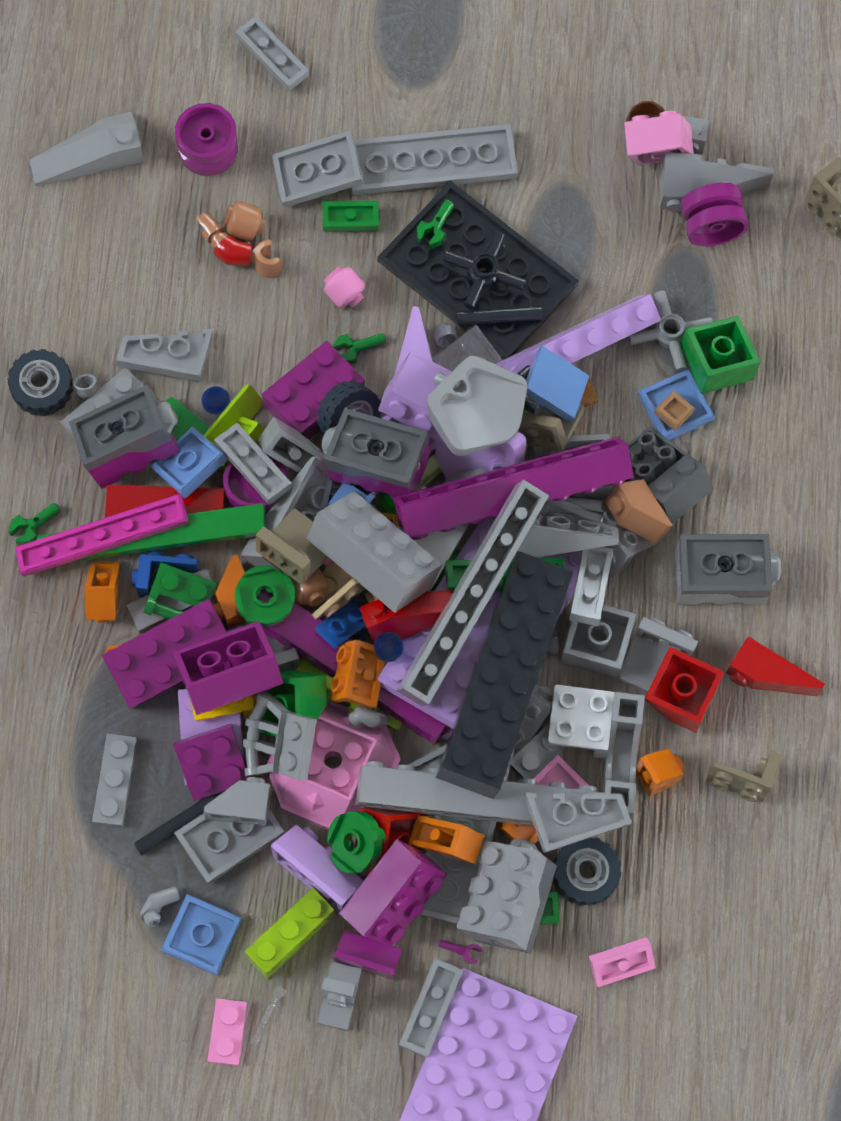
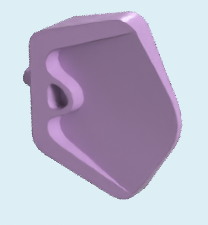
[436,432,526,479]

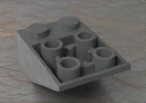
[625,427,713,524]

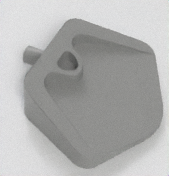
[427,356,528,456]

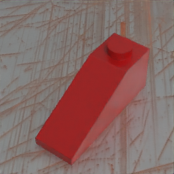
[360,590,453,648]
[726,636,825,696]

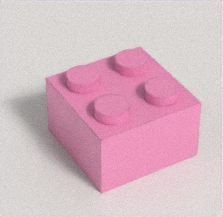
[624,111,694,166]

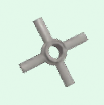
[628,291,713,372]

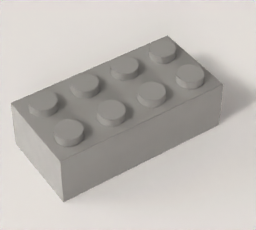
[306,491,442,613]

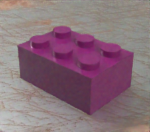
[262,341,365,440]
[173,621,283,715]
[339,839,448,947]

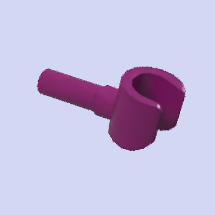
[438,939,483,964]

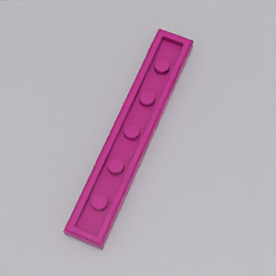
[15,494,189,577]

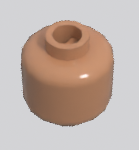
[223,201,266,242]
[286,568,328,607]

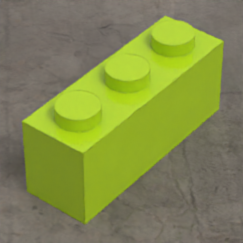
[244,888,335,979]

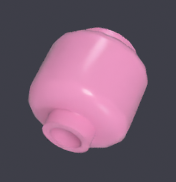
[323,266,365,308]

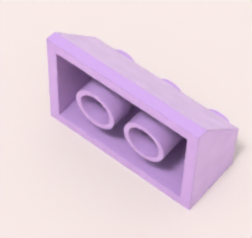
[378,350,452,442]
[271,825,366,917]

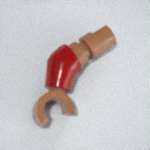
[196,212,283,278]

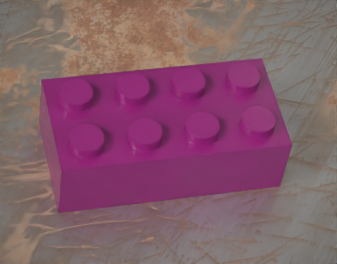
[102,599,227,709]

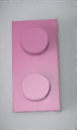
[589,937,656,987]
[207,998,248,1066]

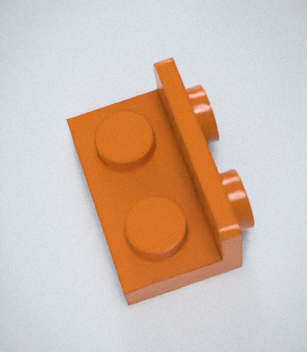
[331,639,387,709]

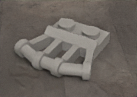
[242,691,317,780]

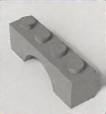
[602,692,645,819]

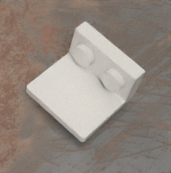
[548,685,614,759]

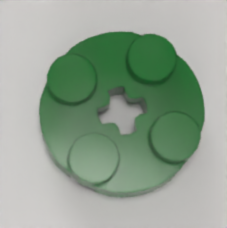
[234,565,295,627]
[327,811,386,873]

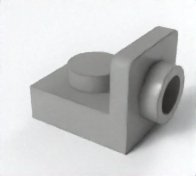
[683,116,709,154]

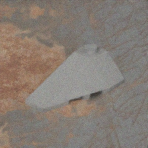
[659,153,774,212]
[241,457,333,574]

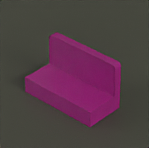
[333,930,402,980]

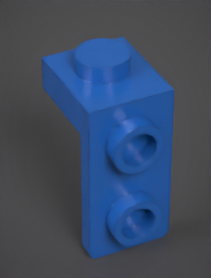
[132,551,201,597]
[315,599,368,649]

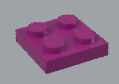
[173,723,249,801]

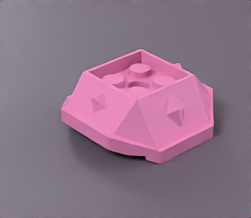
[267,701,401,830]

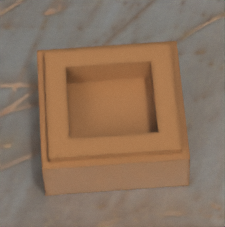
[654,390,695,432]

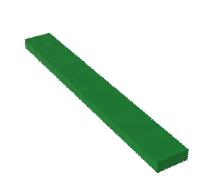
[37,503,266,562]

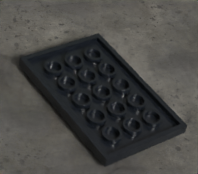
[377,181,579,360]

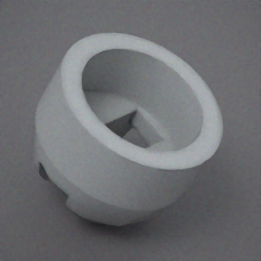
[434,323,458,347]
[73,374,98,399]

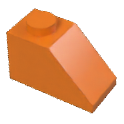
[213,555,245,628]
[84,562,121,623]
[636,748,685,798]
[408,815,485,865]

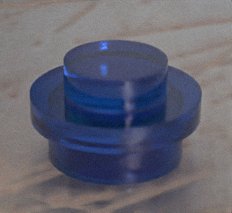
[201,386,230,414]
[374,632,404,662]

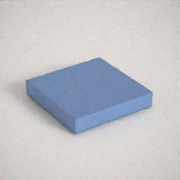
[526,346,589,423]
[637,369,715,440]
[150,426,228,499]
[161,894,243,976]

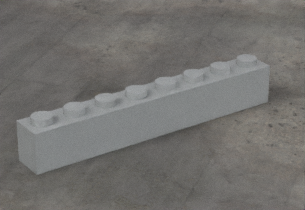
[396,480,549,706]
[355,761,605,826]

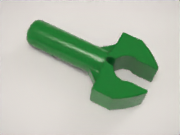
[417,200,454,249]
[333,333,387,365]
[9,503,60,545]

